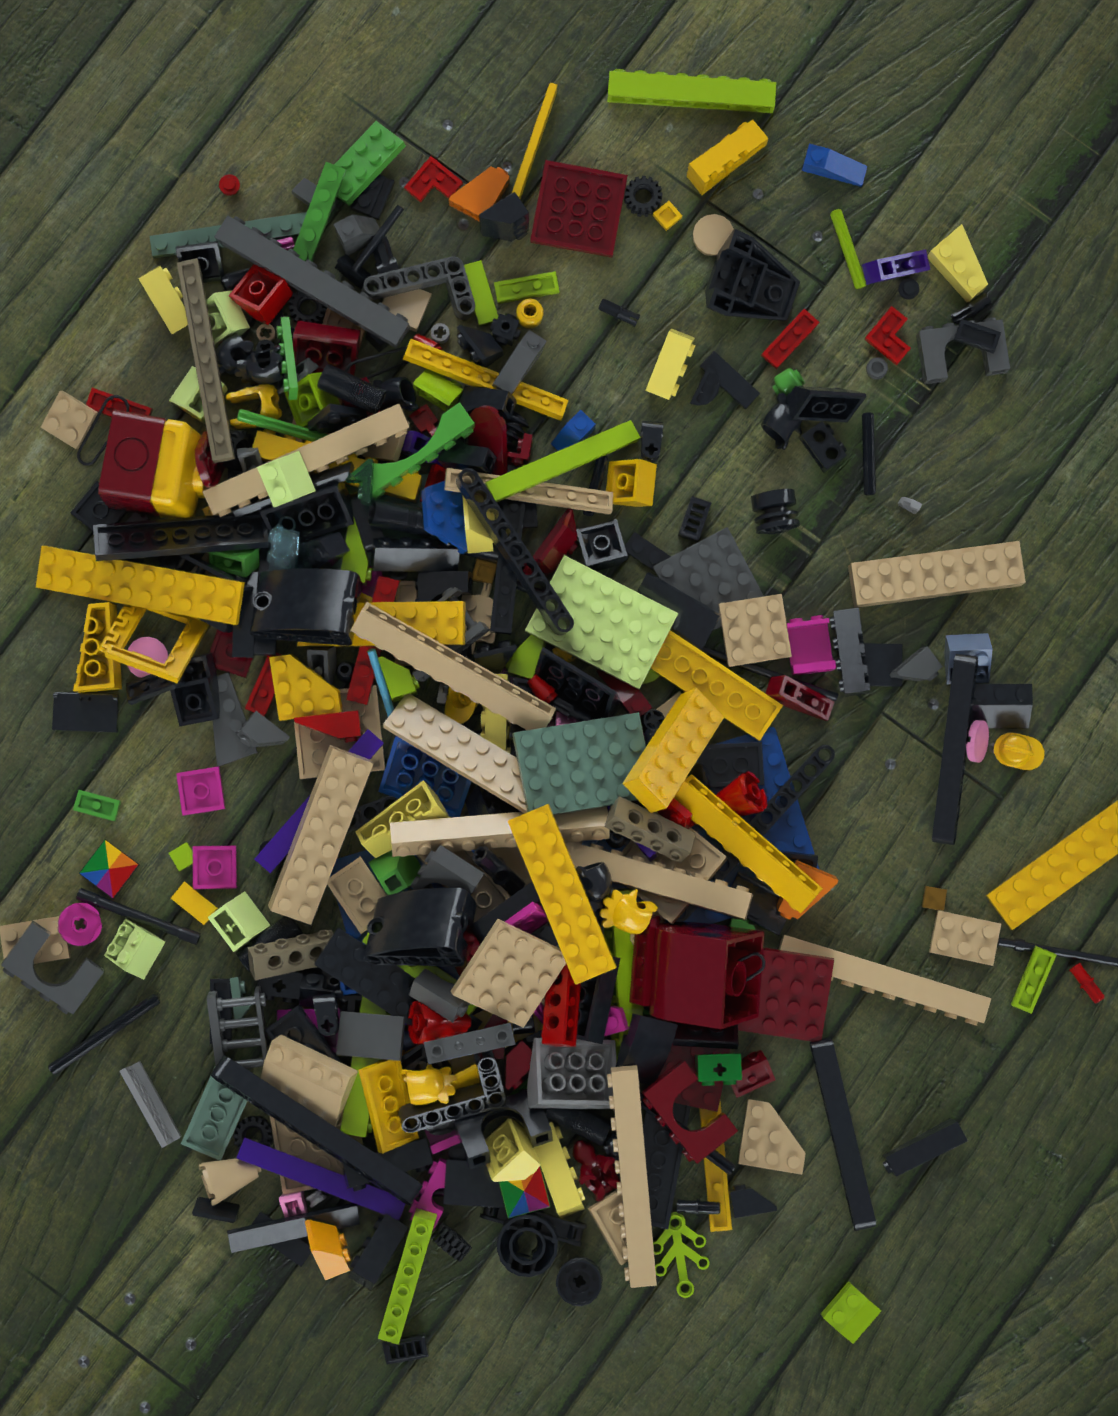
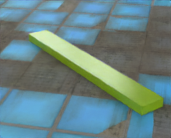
[485,420,641,502]

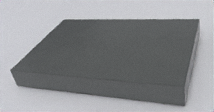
[336,1011,406,1061]

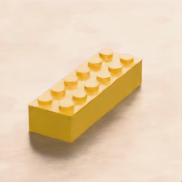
[622,688,724,813]

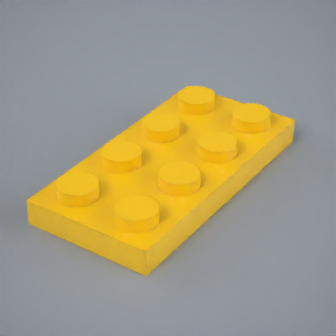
[359,1059,419,1154]

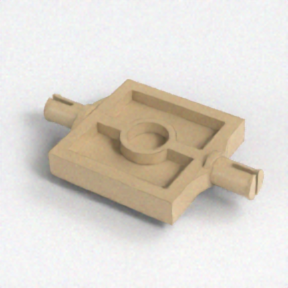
[461,583,497,654]

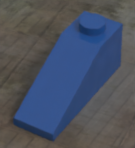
[802,143,867,187]

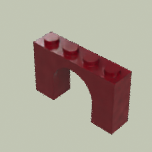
[641,1060,738,1164]

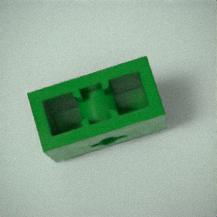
[695,1053,742,1086]

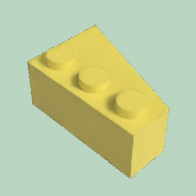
[928,224,988,302]
[138,266,188,334]
[645,329,696,400]

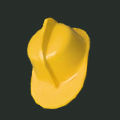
[445,686,479,724]
[994,733,1044,770]

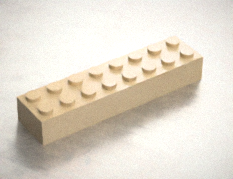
[848,541,1026,608]
[268,745,374,925]

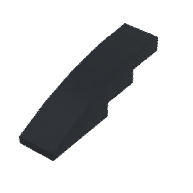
[232,572,259,658]

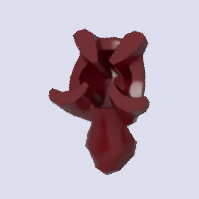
[573,1140,621,1202]

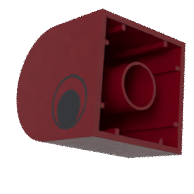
[649,922,764,1029]

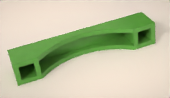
[354,402,475,499]

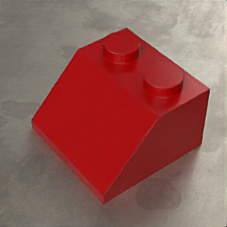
[228,264,293,325]

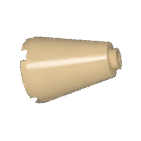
[198,1158,261,1206]

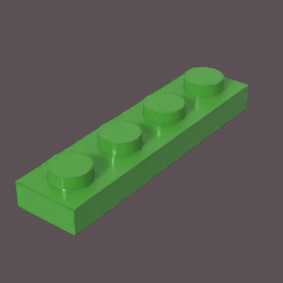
[276,317,298,400]

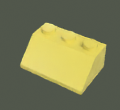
[462,495,495,553]
[485,1118,541,1182]

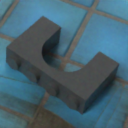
[916,317,1010,385]
[408,845,485,894]
[1,920,104,1014]
[409,968,473,1023]

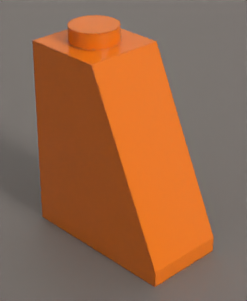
[449,166,510,222]
[776,860,838,920]

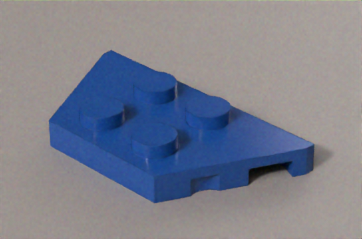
[421,481,467,554]

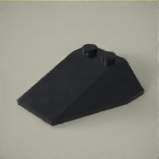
[705,229,800,321]

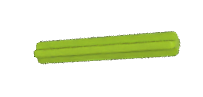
[830,209,866,289]

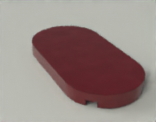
[468,405,507,476]
[195,431,225,488]

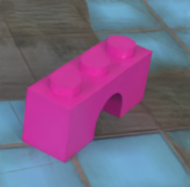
[409,1157,446,1231]

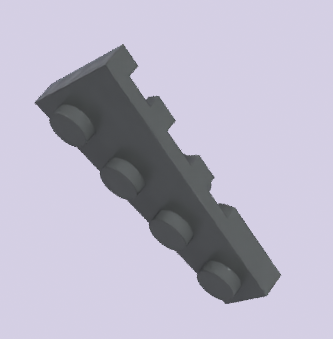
[212,672,258,767]

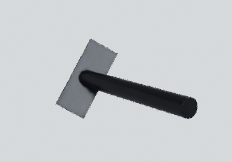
[335,205,404,289]

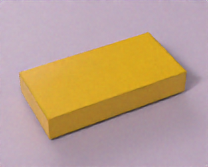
[171,881,218,925]

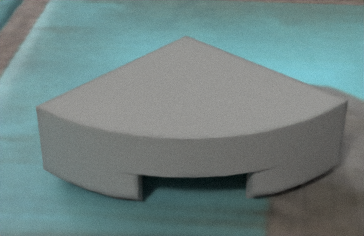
[898,497,922,514]
[437,683,449,705]

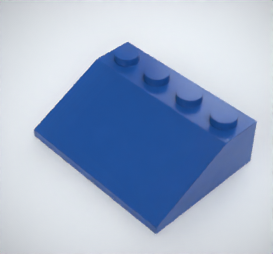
[378,736,472,817]

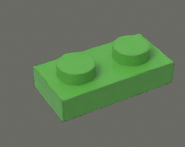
[73,790,121,822]

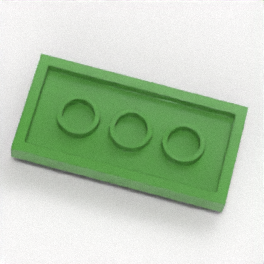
[334,121,406,206]

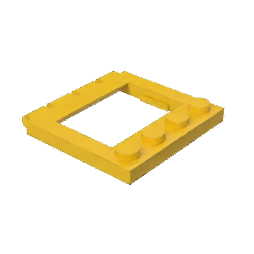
[99,604,209,684]

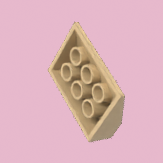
[261,1035,358,1127]

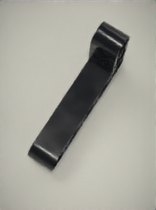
[398,1050,506,1133]

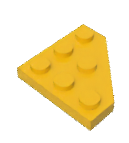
[269,654,343,721]

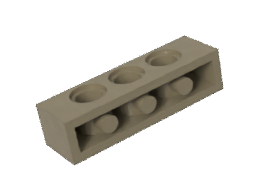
[605,796,695,863]
[248,930,333,980]

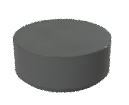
[866,357,888,380]

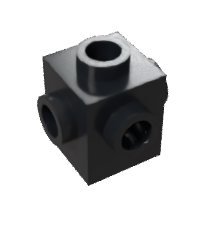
[490,313,522,346]

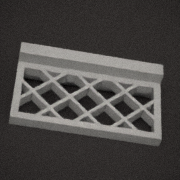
[120,1061,182,1148]

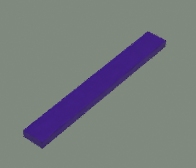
[254,729,384,873]
[236,1138,405,1220]

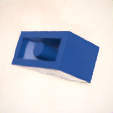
[551,410,596,451]

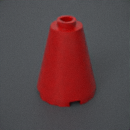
[716,771,767,816]
[408,1001,471,1045]

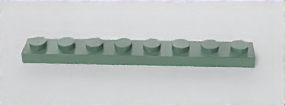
[150,212,307,258]

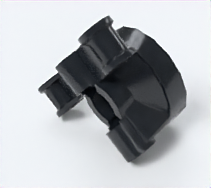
[479,1207,587,1277]

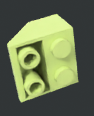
[169,366,228,424]
[208,892,271,952]
[104,918,165,980]

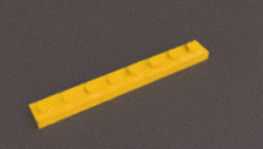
[403,339,568,421]

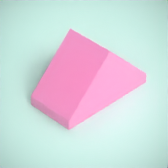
[279,1191,308,1218]

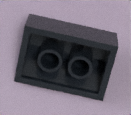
[479,192,529,242]
[786,386,866,423]
[970,684,1033,729]

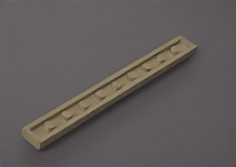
[177,258,235,463]

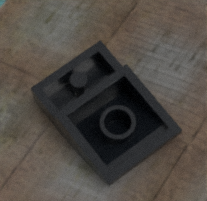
[170,652,220,727]
[616,1014,678,1085]

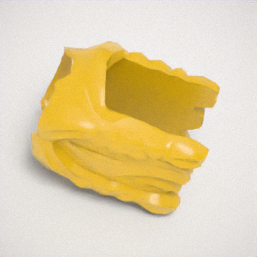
[226,384,282,429]

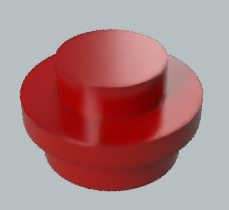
[219,174,240,196]

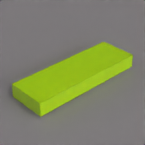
[464,260,498,327]
[494,271,560,304]
[1011,946,1057,1014]

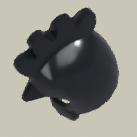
[216,333,258,375]
[234,345,285,386]
[373,377,419,412]
[761,393,802,450]
[576,862,616,913]

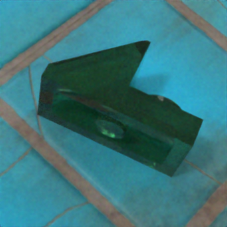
[345,459,374,506]

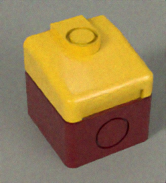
[98,409,207,519]

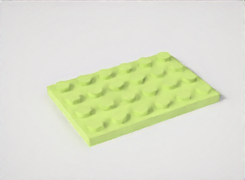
[525,555,678,690]

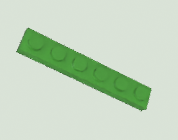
[293,162,347,262]

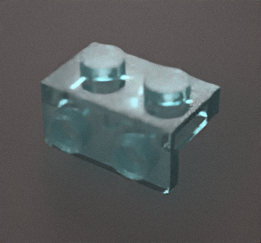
[267,525,299,571]

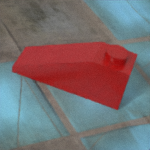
[294,710,362,743]

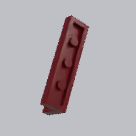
[629,915,660,1006]

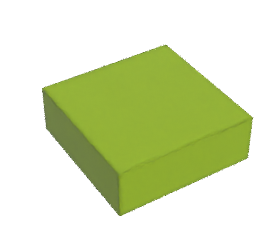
[168,842,192,871]

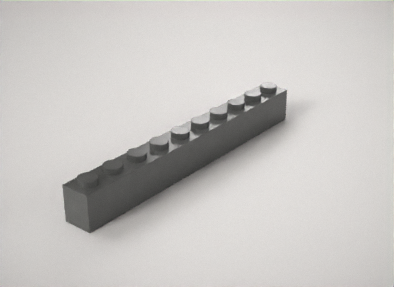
[214,215,410,349]

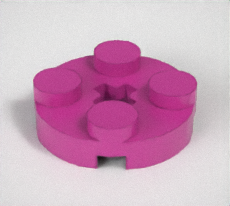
[57,903,102,946]

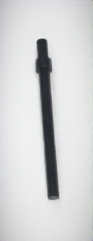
[997,937,1118,967]

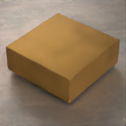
[473,559,497,585]
[922,886,947,911]

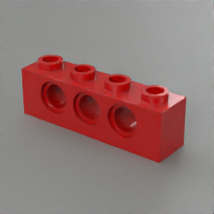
[542,964,581,1047]

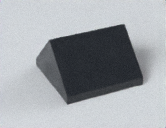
[176,241,224,283]

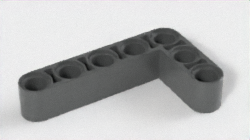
[362,256,475,320]

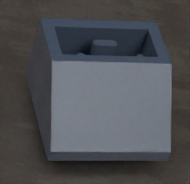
[944,633,993,684]

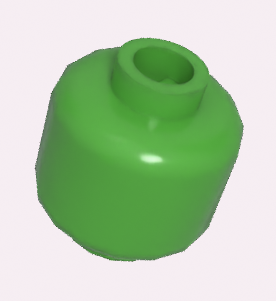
[772,368,805,396]

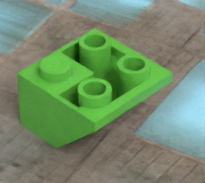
[368,850,421,895]

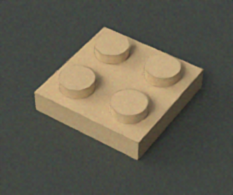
[41,391,98,449]

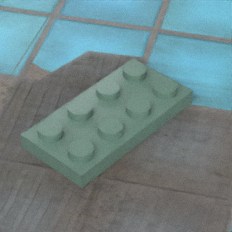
[181,1066,247,1160]

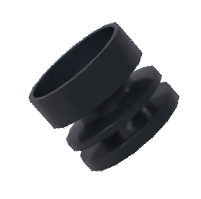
[750,489,800,535]
[556,1257,603,1306]

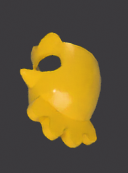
[599,889,658,934]
[401,1063,457,1105]

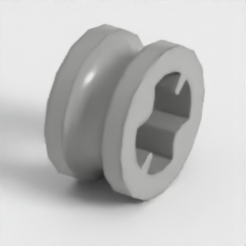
[431,323,450,344]
[305,1190,327,1208]

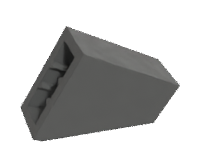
[334,214,380,256]

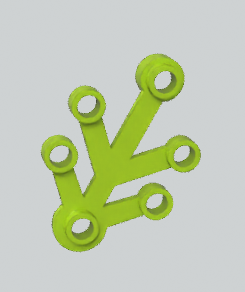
[653,1212,710,1298]

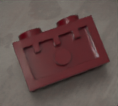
[507,433,533,466]
[731,1050,776,1098]

